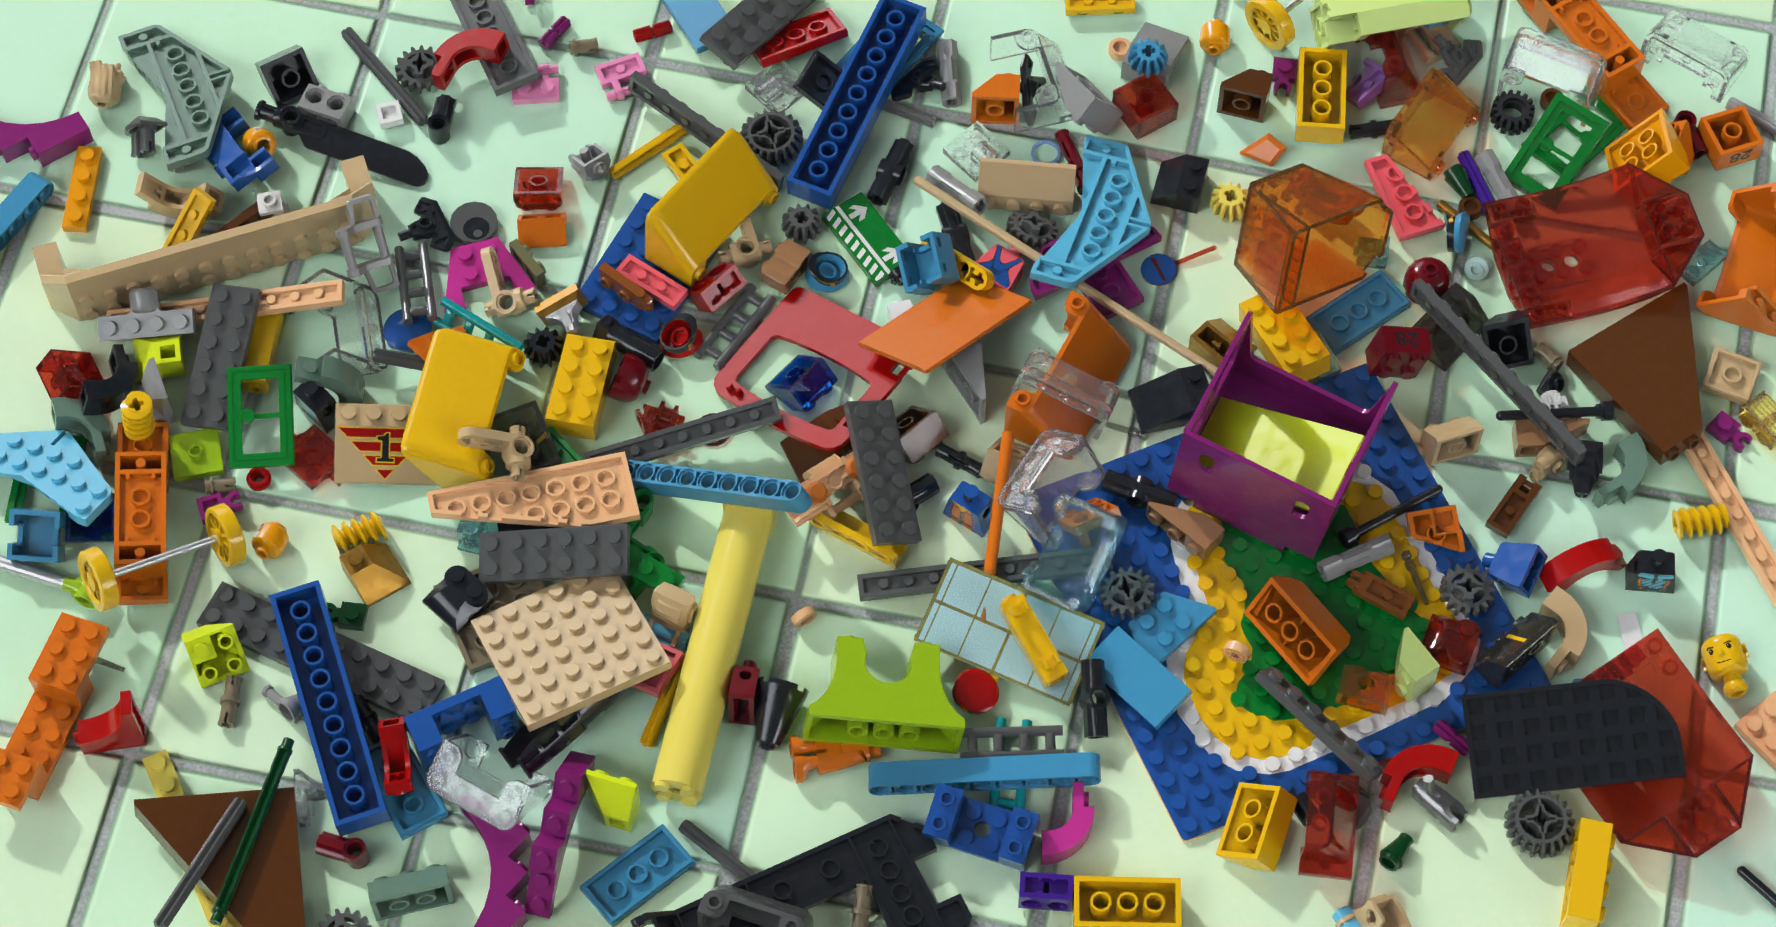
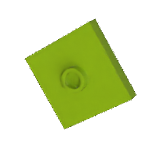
[169,429,225,483]

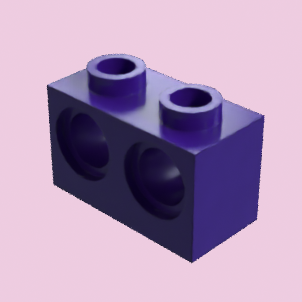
[1018,871,1074,912]

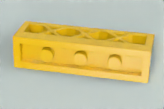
[809,505,908,569]

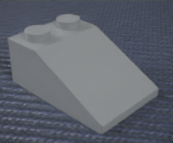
[1120,22,1189,93]
[1055,61,1123,136]
[943,340,986,424]

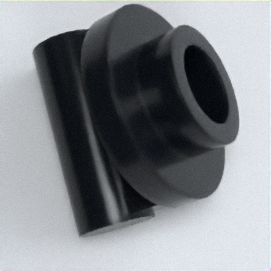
[1536,371,1565,395]

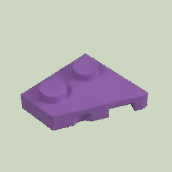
[1346,57,1395,109]

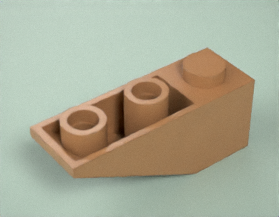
[1512,417,1590,457]
[1146,501,1225,561]

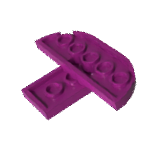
[1029,226,1162,320]

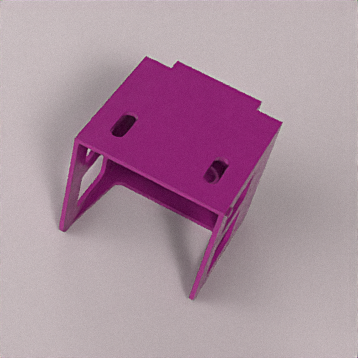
[1167,311,1399,560]

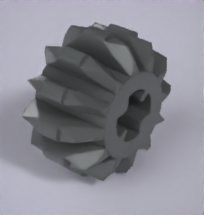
[781,203,822,245]

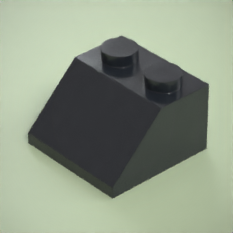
[254,44,319,108]
[1150,154,1210,214]

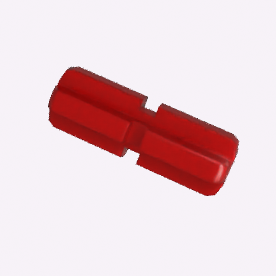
[633,20,673,43]

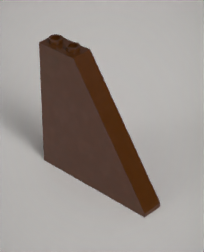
[1566,282,1703,465]
[134,787,305,927]

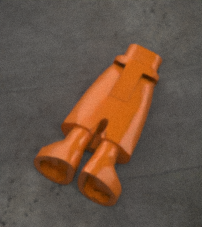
[788,735,881,783]

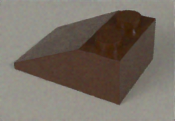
[780,404,853,484]

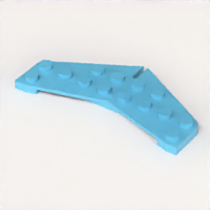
[1030,135,1151,289]
[0,430,113,527]

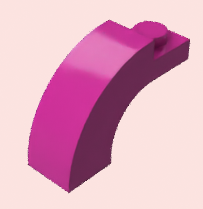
[1041,782,1095,865]

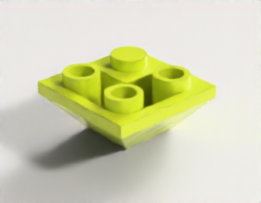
[132,334,186,382]
[181,623,250,688]
[586,769,640,832]

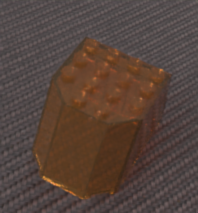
[1234,163,1394,315]

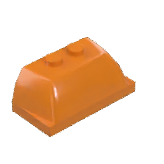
[1244,576,1351,686]

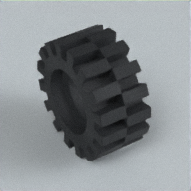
[1490,90,1535,136]

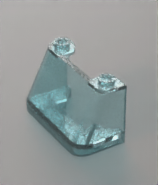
[1021,493,1127,612]

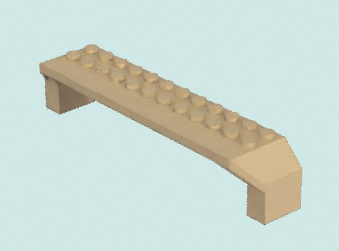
[32,155,380,321]

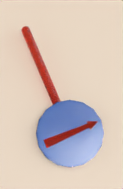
[1140,245,1217,286]

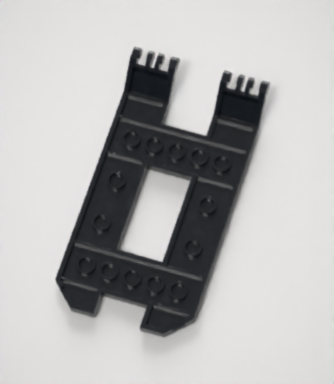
[630,814,972,927]

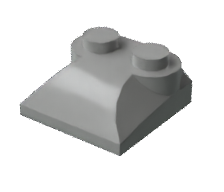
[138,357,177,424]

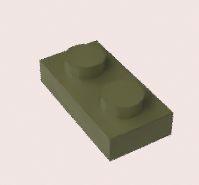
[509,238,546,289]

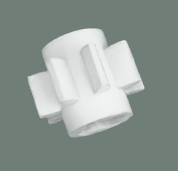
[1539,390,1569,419]

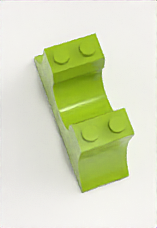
[802,635,965,754]

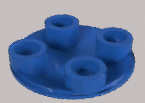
[383,309,432,351]

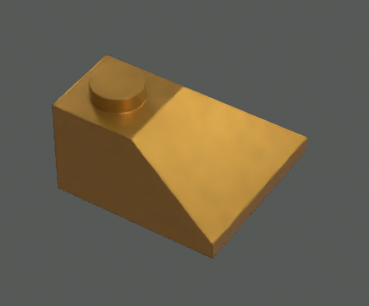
[339,543,412,608]

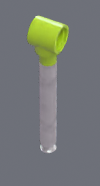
[0,555,96,609]

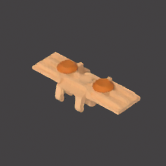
[786,451,863,528]

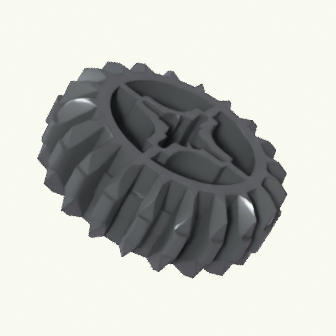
[740,108,803,169]
[1503,788,1576,859]

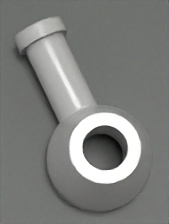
[261,685,302,723]

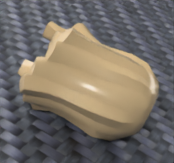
[87,60,127,108]

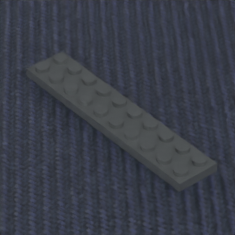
[196,581,446,717]

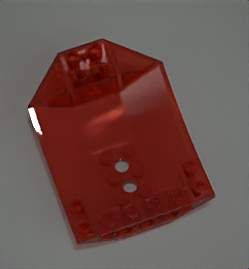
[1484,162,1705,329]
[1579,628,1754,858]

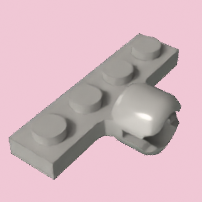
[97,287,197,342]

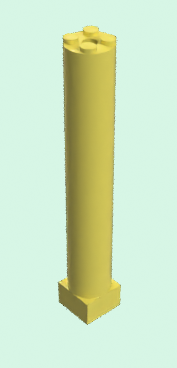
[651,504,779,807]

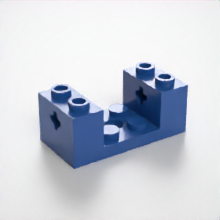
[403,676,520,773]
[922,783,1040,872]

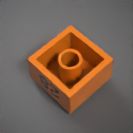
[1697,105,1765,171]

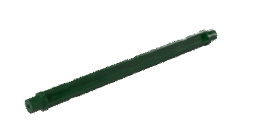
[210,737,294,926]

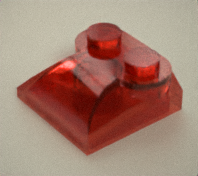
[513,167,564,211]
[1422,614,1482,676]

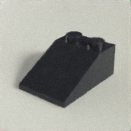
[1127,364,1209,434]

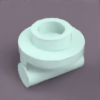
[1464,256,1492,280]

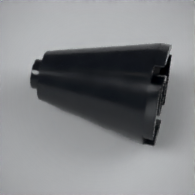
[755,676,809,751]

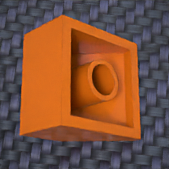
[971,73,1020,125]

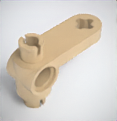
[717,216,773,268]
[480,246,539,318]
[458,425,534,482]

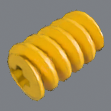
[121,391,155,441]
[1672,503,1729,540]
[331,511,388,556]

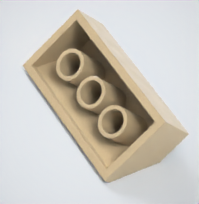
[978,157,1076,216]

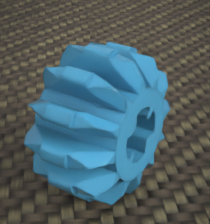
[1128,37,1168,78]

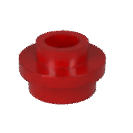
[246,468,272,491]

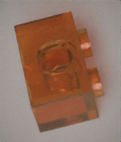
[1335,665,1395,716]

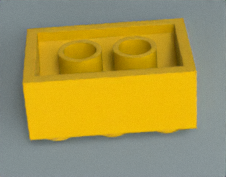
[1216,782,1298,872]

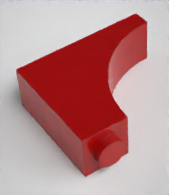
[74,690,146,755]

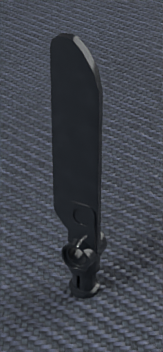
[254,100,429,187]

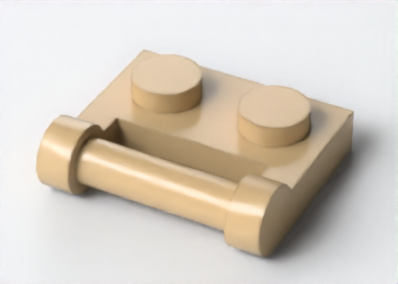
[1401,24,1462,65]

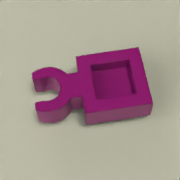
[1272,57,1298,97]
[1705,410,1753,453]
[196,491,244,525]

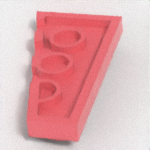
[1364,154,1445,242]

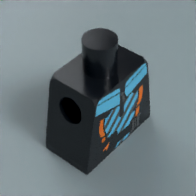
[293,381,337,434]
[1625,549,1675,594]

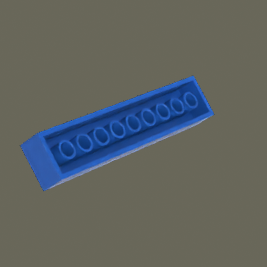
[787,0,926,210]
[269,580,391,836]

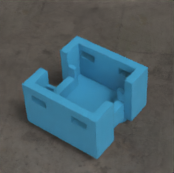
[895,231,960,295]
[6,508,68,563]

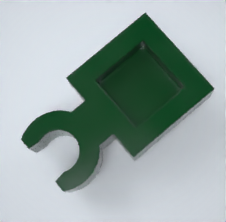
[327,601,369,631]

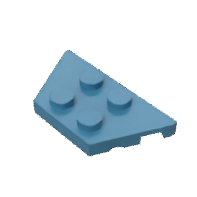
[1128,591,1217,664]

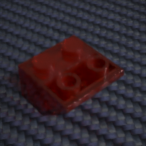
[36,349,104,400]

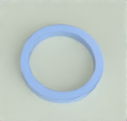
[1031,140,1061,163]

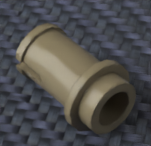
[569,37,599,57]
[1533,342,1564,372]
[205,477,237,495]

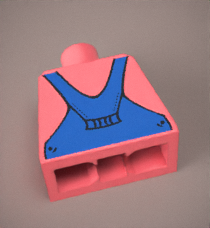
[975,244,1025,292]

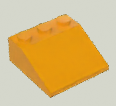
[1604,108,1690,208]

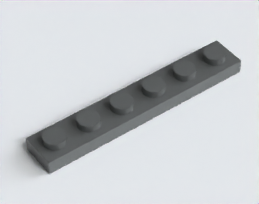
[1254,666,1384,783]

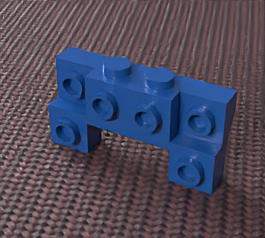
[206,106,280,192]

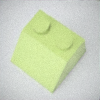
[1393,627,1440,703]

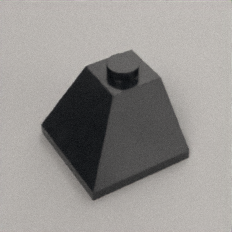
[1480,310,1534,368]

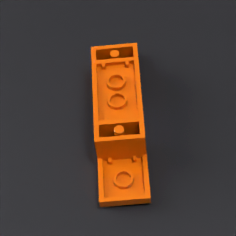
[1517,0,1670,131]
[114,422,169,605]
[0,612,111,811]

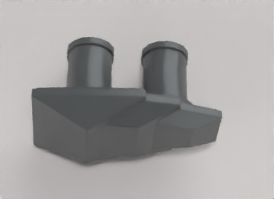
[124,116,167,158]

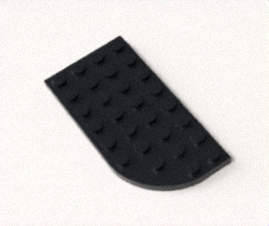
[1461,679,1687,800]

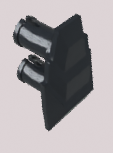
[1567,440,1603,498]

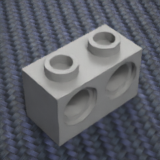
[297,83,355,128]

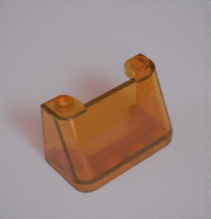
[1381,67,1481,181]

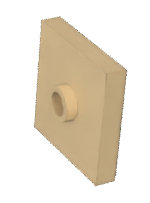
[1700,346,1763,406]

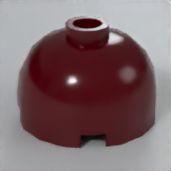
[1403,257,1452,305]
[607,352,651,402]

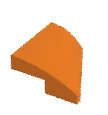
[1405,505,1466,553]

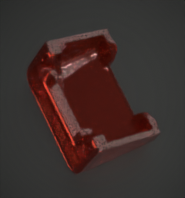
[1355,29,1423,109]

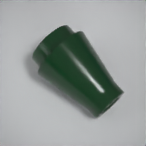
[1443,164,1475,199]
[1379,833,1414,871]

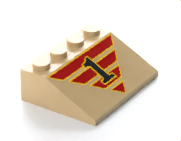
[334,403,435,486]

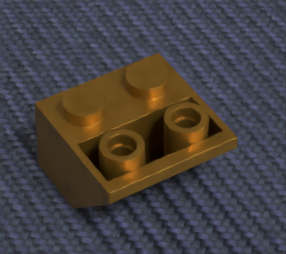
[1188,318,1257,367]

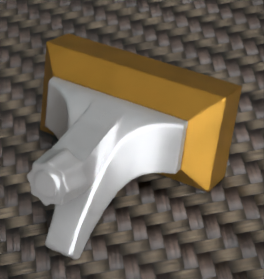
[534,283,589,336]

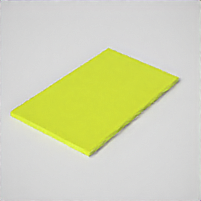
[1199,397,1365,511]

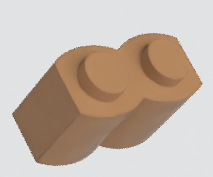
[760,238,812,295]

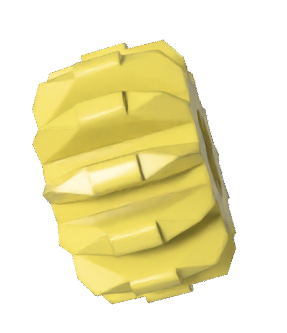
[1209,181,1251,223]

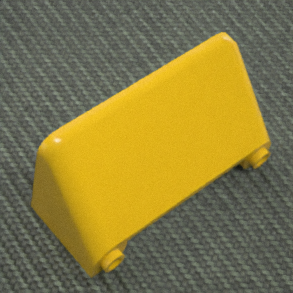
[645,128,779,287]
[401,328,526,488]

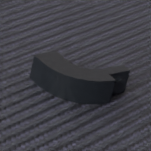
[78,344,138,415]

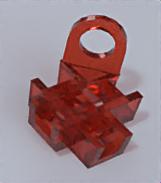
[635,401,685,435]

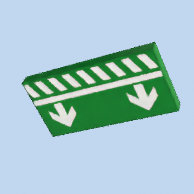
[822,192,903,287]

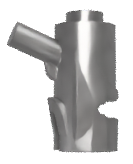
[1411,774,1469,833]

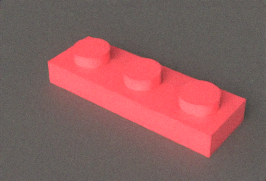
[616,254,689,311]

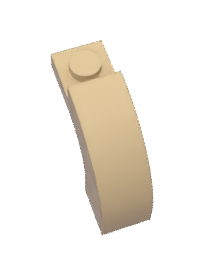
[134,172,225,219]
[1539,586,1588,679]

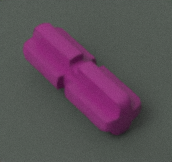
[538,16,571,50]
[1432,719,1469,756]

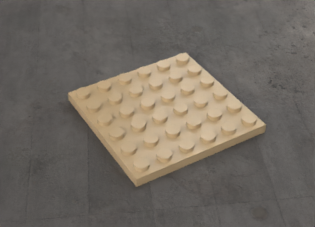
[471,576,672,732]

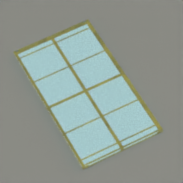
[914,557,1105,707]

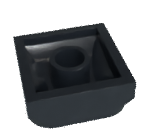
[422,565,495,634]

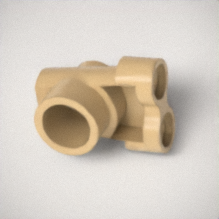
[1529,445,1567,483]

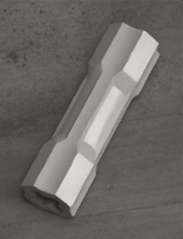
[937,38,962,108]
[1474,149,1526,218]
[925,165,989,215]
[1317,533,1395,582]

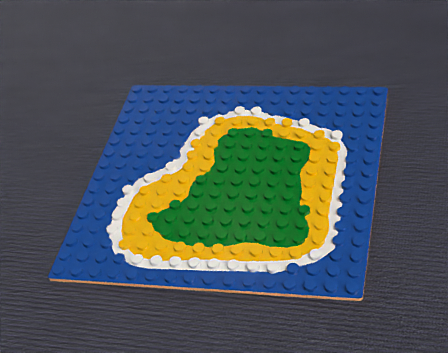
[1012,363,1551,842]

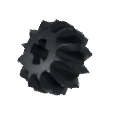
[523,326,564,369]

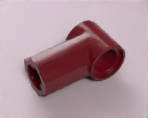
[1673,110,1708,160]
[315,831,370,869]

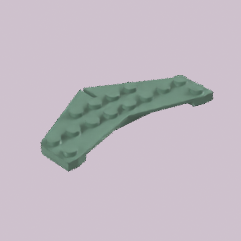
[118,25,234,171]

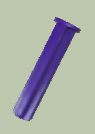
[1457,150,1500,214]

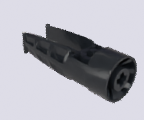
[498,689,625,779]

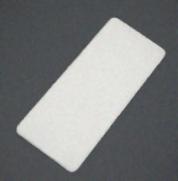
[1617,612,1647,658]

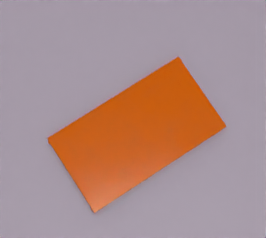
[859,274,1032,374]

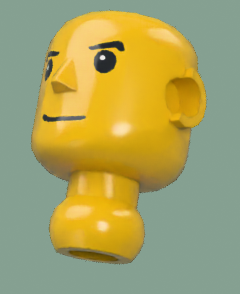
[1700,633,1750,698]

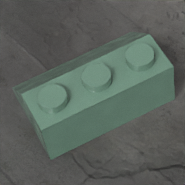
[367,864,455,922]

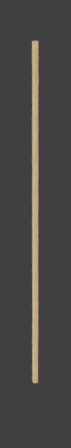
[913,175,1218,376]

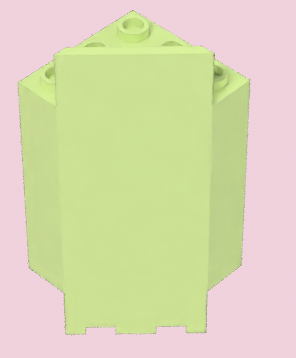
[1309,0,1472,49]

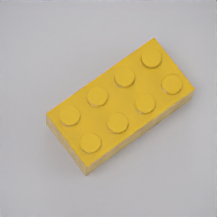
[1295,47,1347,144]
[1239,284,1330,381]
[545,334,617,440]
[1559,817,1616,927]
[1073,876,1182,927]

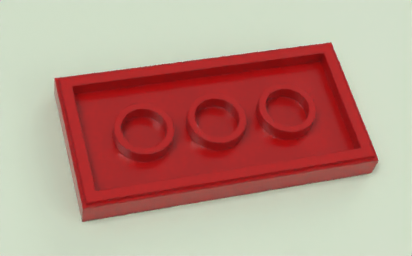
[753,8,849,68]

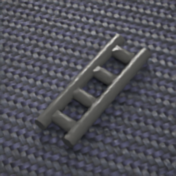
[394,242,437,325]
[693,283,776,371]
[960,725,1064,758]

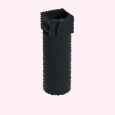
[592,314,665,372]

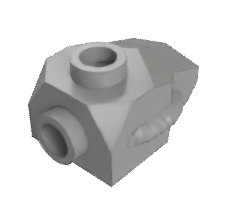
[568,143,611,181]

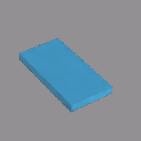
[661,0,727,54]
[1306,269,1411,356]
[1090,626,1193,730]
[369,741,449,841]
[579,824,696,927]

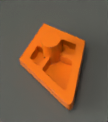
[1239,133,1287,167]

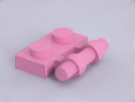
[594,52,647,102]
[512,63,560,105]

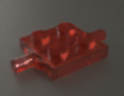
[285,424,344,490]

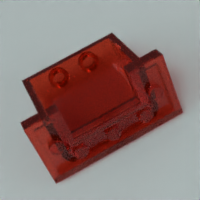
[1298,770,1360,881]

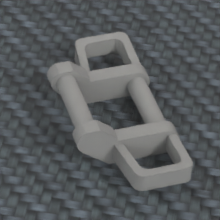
[335,194,400,293]

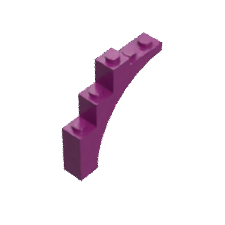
[0,111,94,167]
[525,751,596,919]
[458,794,532,927]

